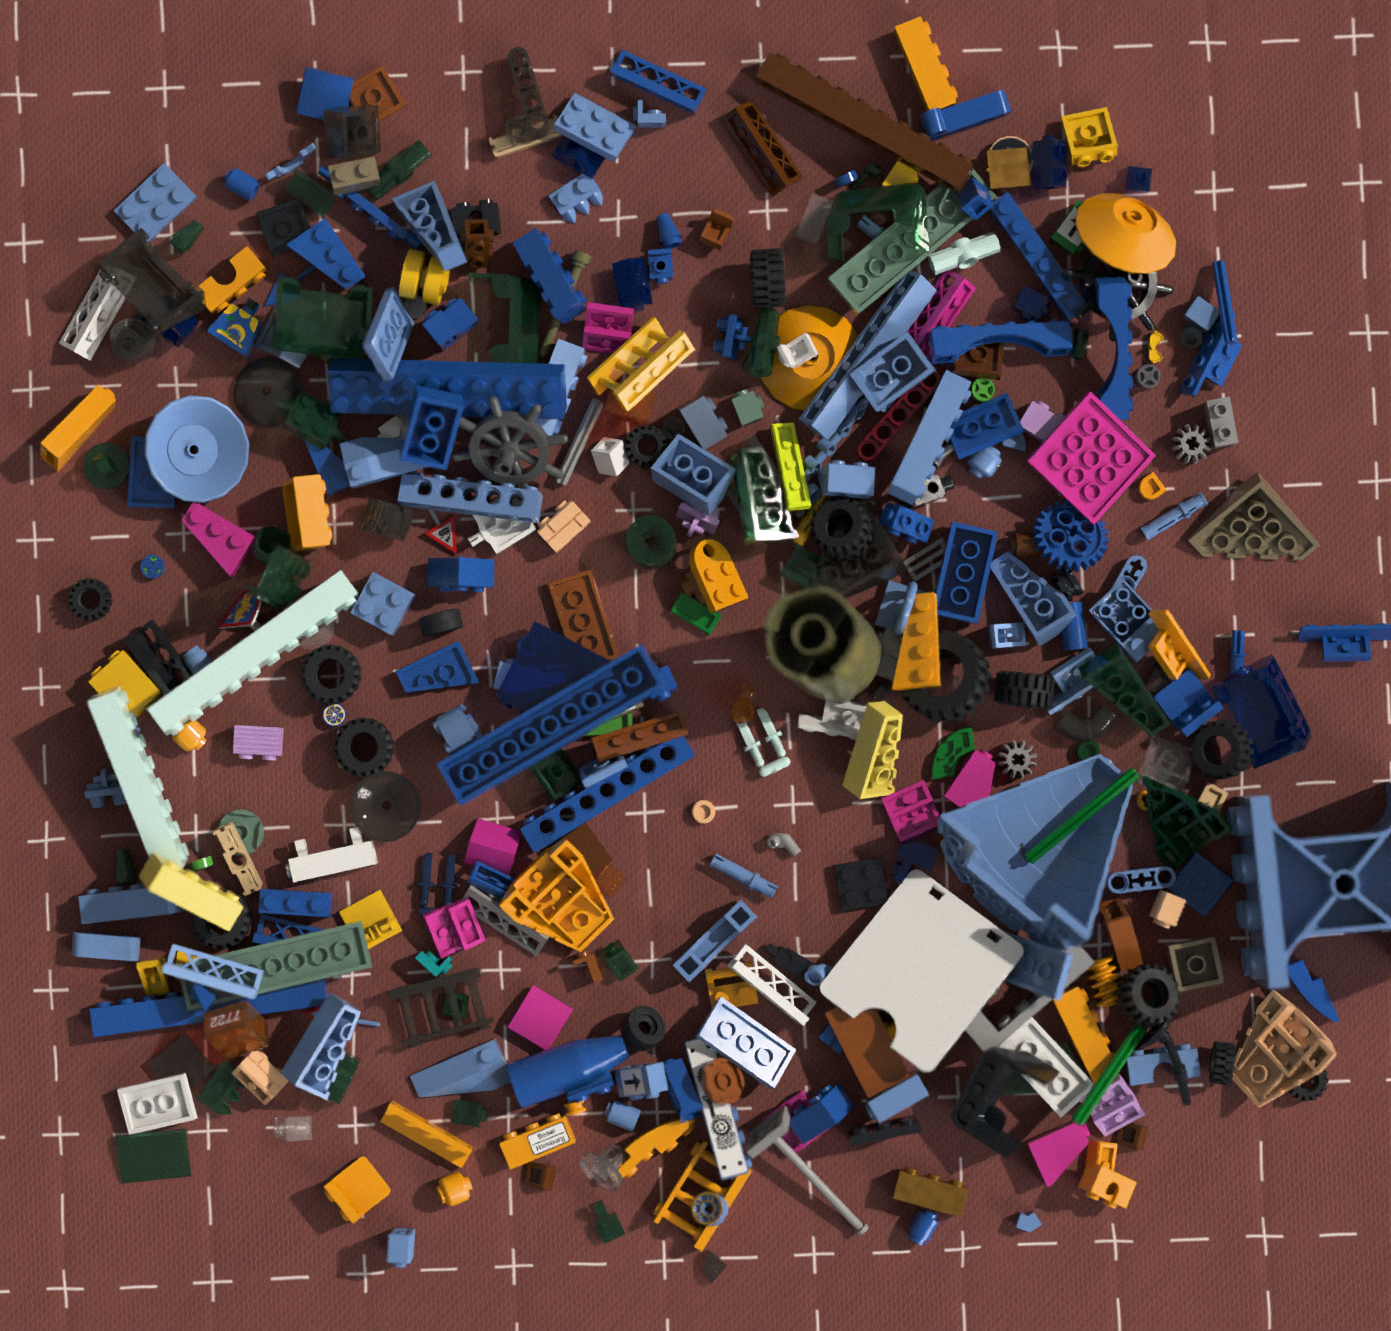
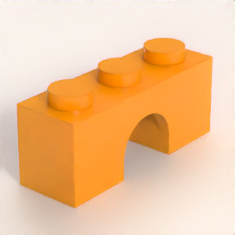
[193,246,268,315]

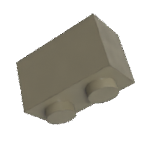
[328,156,380,196]

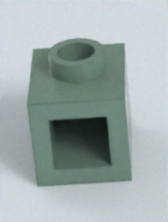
[731,389,764,427]

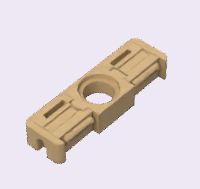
[489,115,562,159]
[213,822,263,896]

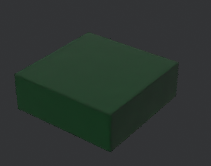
[442,991,470,1019]

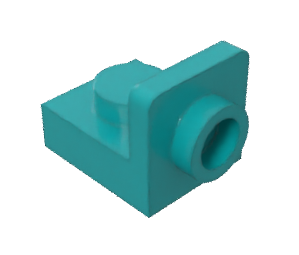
[416,950,453,977]

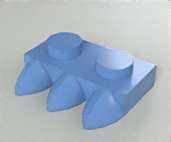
[549,170,603,223]

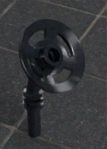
[1139,1015,1192,1106]

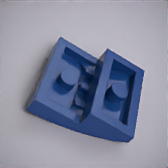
[296,66,354,124]

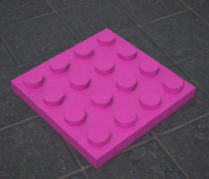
[1026,391,1156,525]

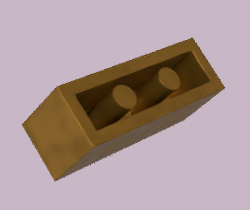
[892,1166,968,1217]

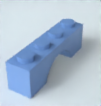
[673,899,757,982]

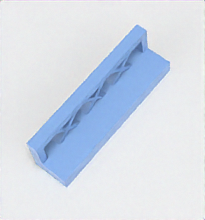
[162,944,264,999]

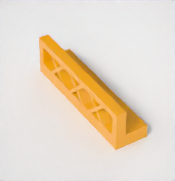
[380,1100,473,1168]

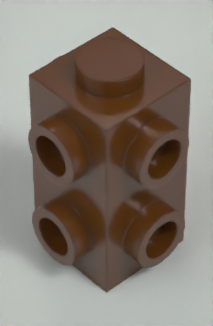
[460,219,494,269]

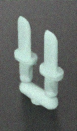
[735,708,790,777]

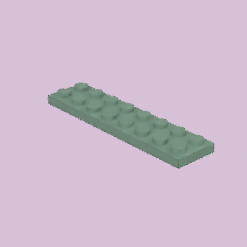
[827,169,998,315]
[177,921,373,1010]

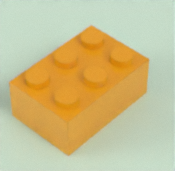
[282,474,332,552]

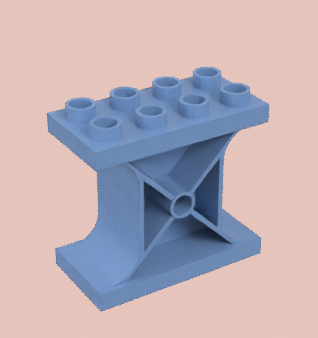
[1226,781,1391,989]

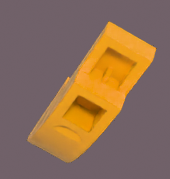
[614,1118,695,1180]

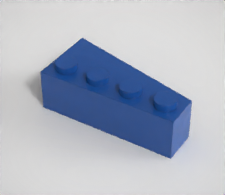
[512,228,587,324]

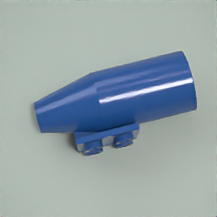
[507,1035,629,1109]

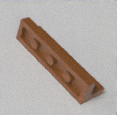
[591,710,689,762]

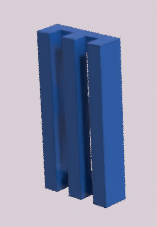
[467,861,515,899]

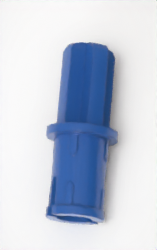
[1228,630,1247,677]

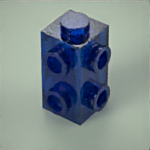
[1032,135,1068,190]
[612,258,653,313]

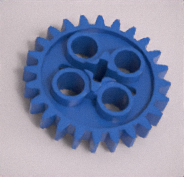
[1032,500,1109,572]

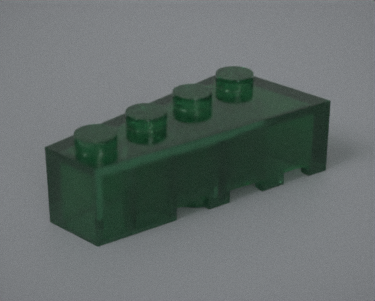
[730,447,799,546]
[1078,643,1171,737]

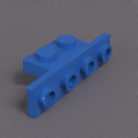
[1179,312,1242,397]
[1297,623,1391,662]

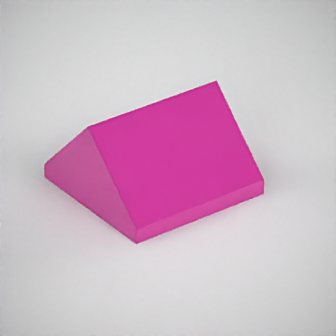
[464,818,522,875]

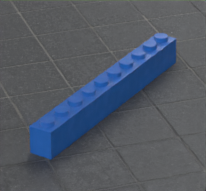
[90,978,328,1037]

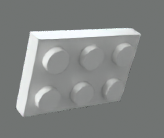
[117,1073,197,1135]

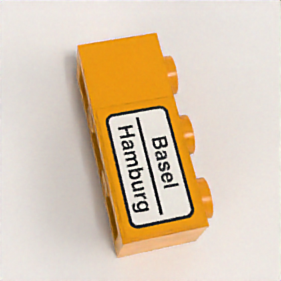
[499,1113,576,1169]

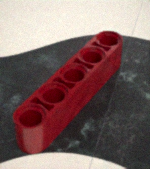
[857,371,941,462]

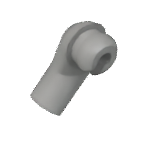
[767,833,801,857]

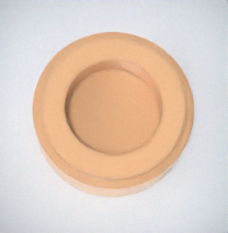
[692,800,715,823]

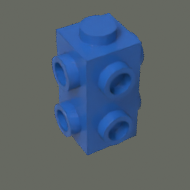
[879,502,935,544]

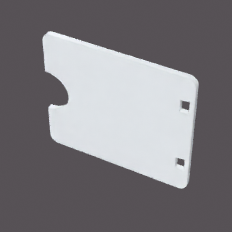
[820,870,1023,1072]

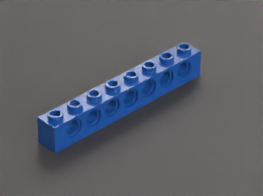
[520,736,695,853]

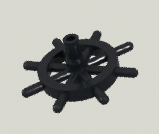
[1063,252,1174,342]

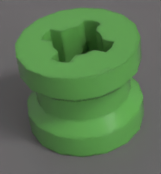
[970,378,995,403]

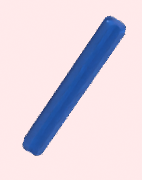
[1212,260,1238,346]

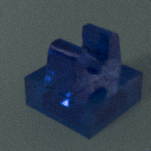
[1125,166,1152,193]

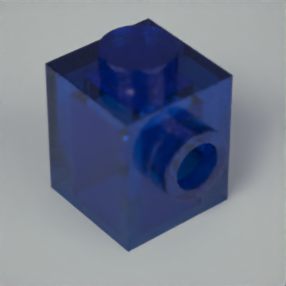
[1012,286,1051,321]

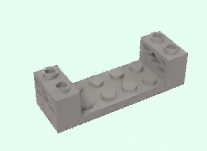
[965,946,1095,1052]

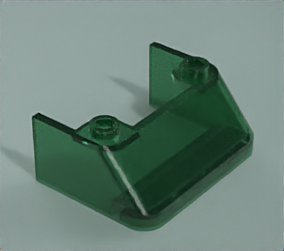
[826,183,929,263]
[468,273,540,364]

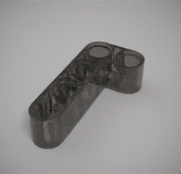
[504,47,550,145]

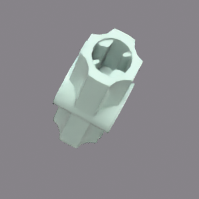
[928,232,1001,275]

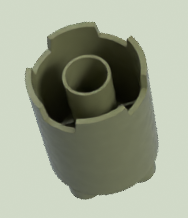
[764,586,883,703]

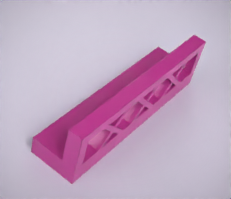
[907,270,976,359]

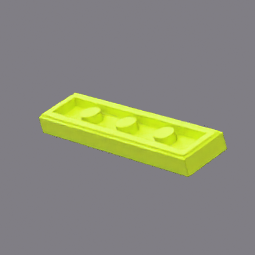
[770,422,811,511]

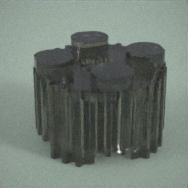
[361,497,414,542]

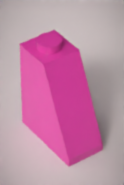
[943,749,995,808]
[1026,1121,1090,1187]

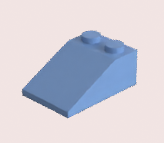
[850,332,936,412]

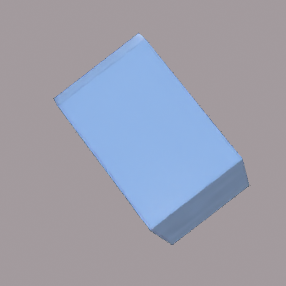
[988,622,1026,649]

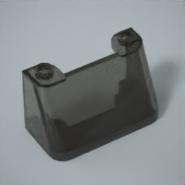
[98,228,206,333]

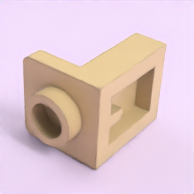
[1198,782,1228,811]

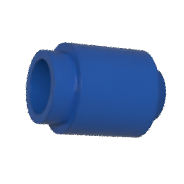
[907,1209,939,1246]

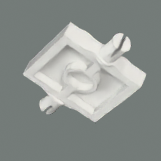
[468,498,536,554]

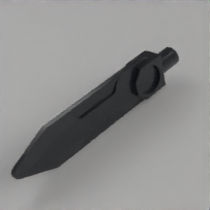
[765,943,827,992]

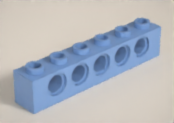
[398,472,543,523]

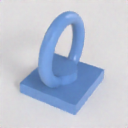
[874,580,928,636]

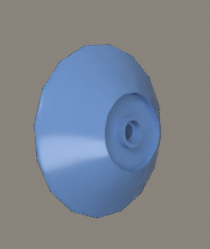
[144,395,249,503]

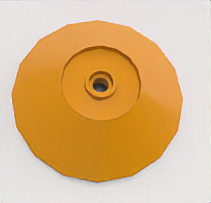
[1075,193,1176,273]
[757,305,859,411]

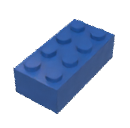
[934,522,998,624]

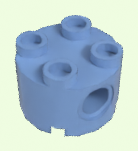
[433,704,483,756]

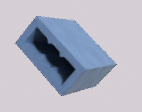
[865,1070,929,1123]

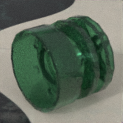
[626,515,677,569]

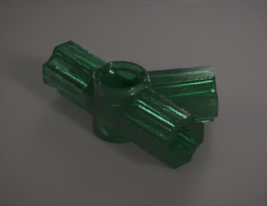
[742,308,780,378]

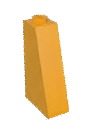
[40,384,116,472]

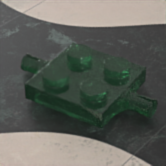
[274,390,349,450]

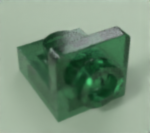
[600,940,639,982]
[452,1099,487,1128]

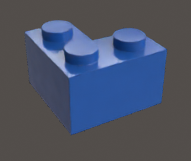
[422,298,479,351]
[428,557,494,592]
[789,1082,856,1144]

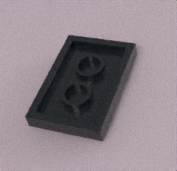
[848,1115,921,1146]

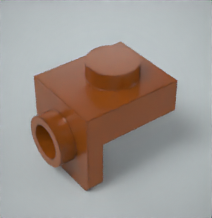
[699,208,734,250]

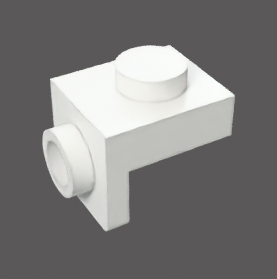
[777,333,818,368]

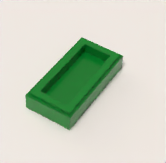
[670,592,722,635]

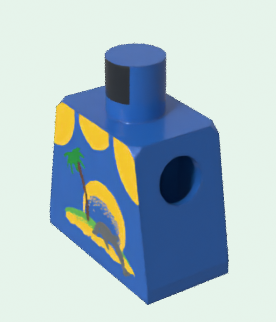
[207,298,262,358]

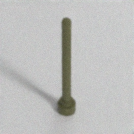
[539,250,592,358]

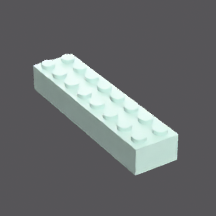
[87,686,190,868]

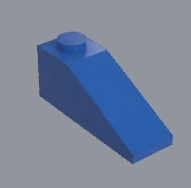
[300,428,351,496]

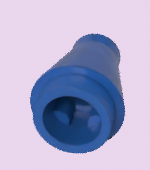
[656,213,682,249]

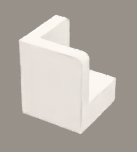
[591,437,629,476]

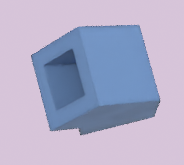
[1015,1210,1042,1232]

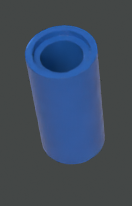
[1062,602,1088,651]

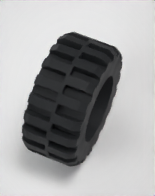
[901,630,991,724]

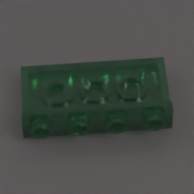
[244,546,312,609]

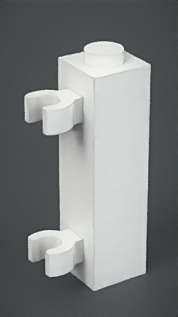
[286,827,378,882]

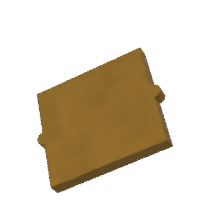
[986,147,1031,190]

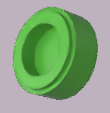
[189,856,213,872]

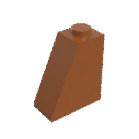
[1098,896,1143,971]

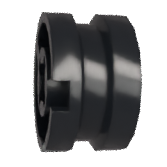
[1050,567,1083,602]

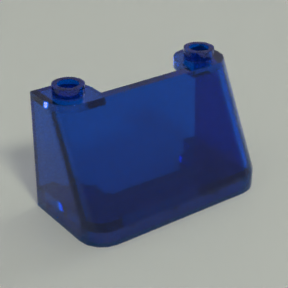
[1213,655,1311,769]

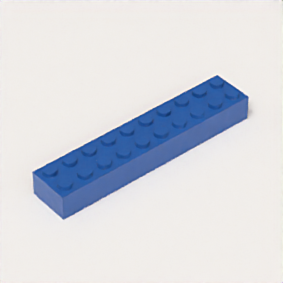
[327,358,567,419]
[437,645,667,805]

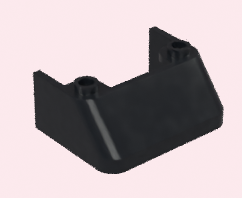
[951,1047,1060,1159]

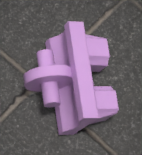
[675,502,720,537]

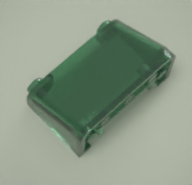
[272,277,372,359]

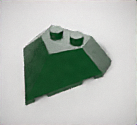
[1142,775,1233,870]

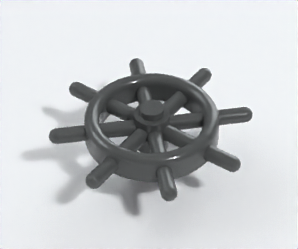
[452,397,568,489]

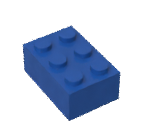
[399,385,464,470]

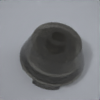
[109,318,155,364]

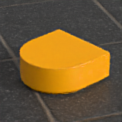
[1138,472,1167,500]

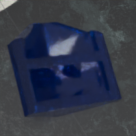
[552,136,605,179]

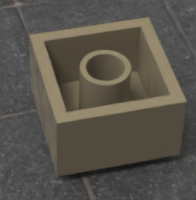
[1165,935,1224,992]

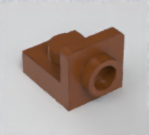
[572,950,604,983]

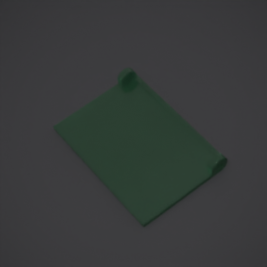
[116,1128,192,1184]

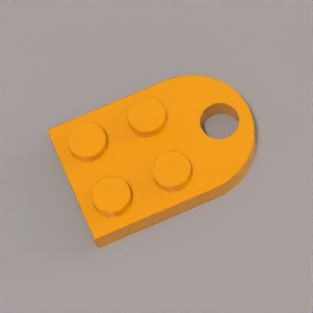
[689,539,749,614]

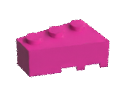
[182,502,258,578]

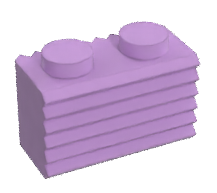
[233,725,284,760]

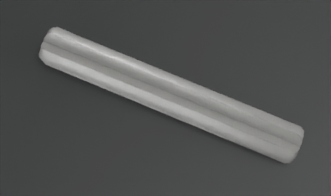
[555,398,604,485]

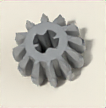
[1171,425,1211,464]
[998,740,1037,779]

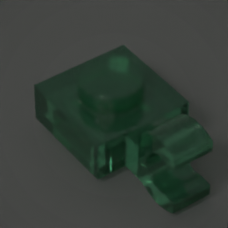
[593,1200,625,1244]

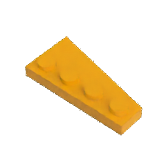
[892,592,940,691]

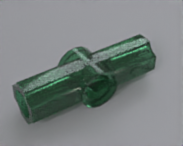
[369,140,432,200]

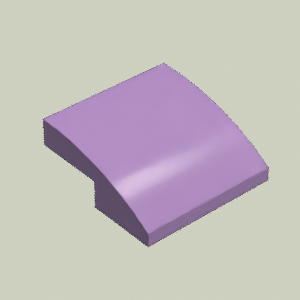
[1080,1074,1145,1136]

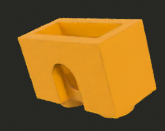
[1078,1161,1137,1209]

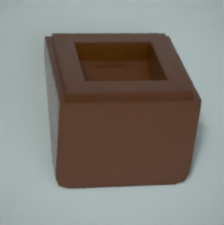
[1115,1123,1148,1150]
[524,1161,556,1190]

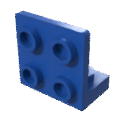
[1153,668,1223,737]

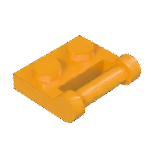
[705,961,758,1007]

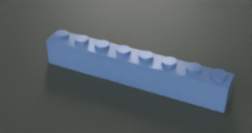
[799,270,937,440]

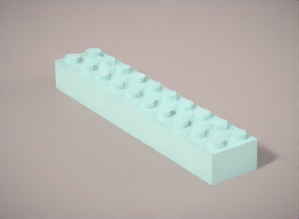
[148,570,358,736]

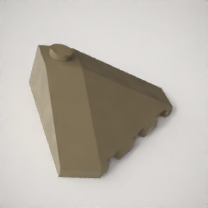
[1188,472,1320,560]

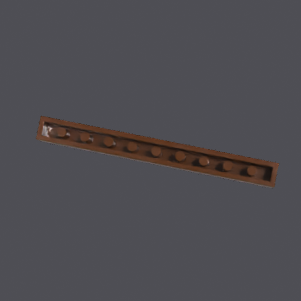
[756,53,973,195]

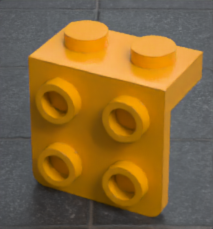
[324,1156,391,1224]

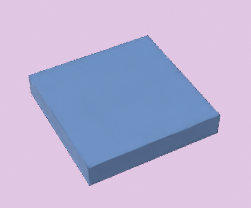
[578,755,628,788]

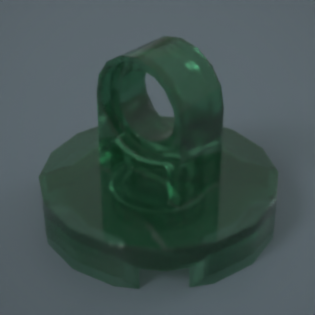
[83,443,130,489]

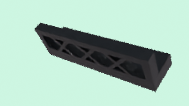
[124,620,194,697]

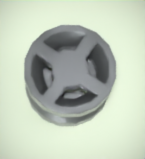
[1135,364,1161,390]

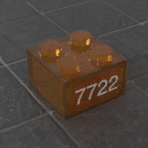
[204,1000,269,1059]

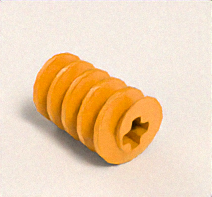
[1087,955,1119,1007]

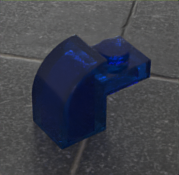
[891,841,940,884]

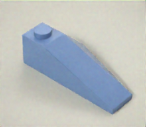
[340,437,430,489]
[990,552,1076,646]
[410,1037,511,1098]

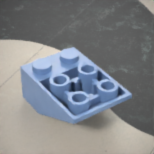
[1089,579,1158,663]

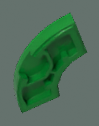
[931,726,975,779]

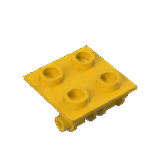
[339,890,403,949]

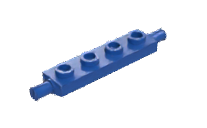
[318,165,422,250]

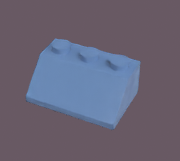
[651,434,736,516]

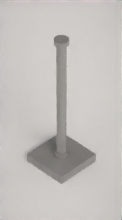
[747,1105,869,1236]

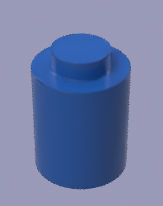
[223,168,261,202]

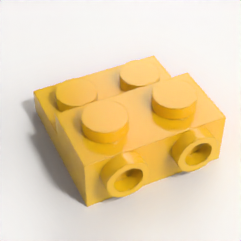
[1061,107,1118,167]

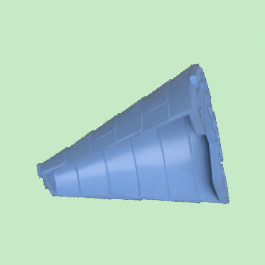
[938,754,1134,950]

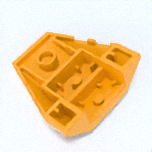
[499,839,614,952]

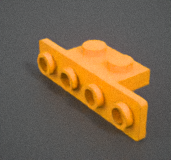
[1148,610,1211,680]

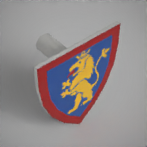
[219,582,262,631]

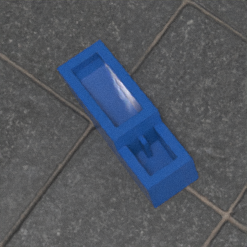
[1287,959,1340,1023]

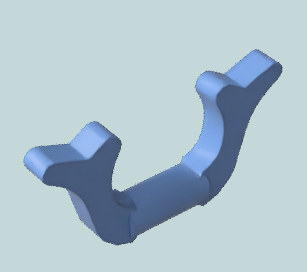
[265,143,317,181]

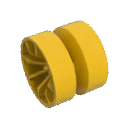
[399,249,450,305]

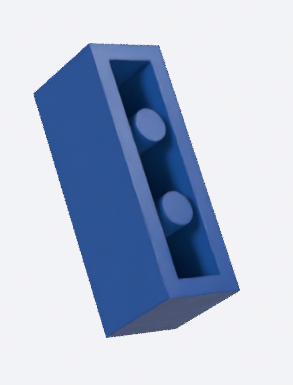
[259,888,333,917]

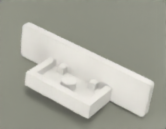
[798,701,867,740]

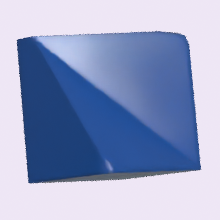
[190,983,218,1012]

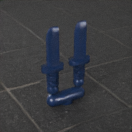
[416,853,458,917]

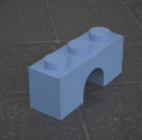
[1125,1043,1201,1086]

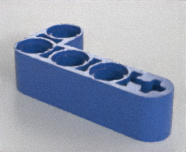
[918,90,1012,141]

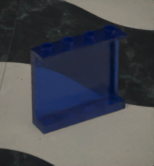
[495,621,612,741]

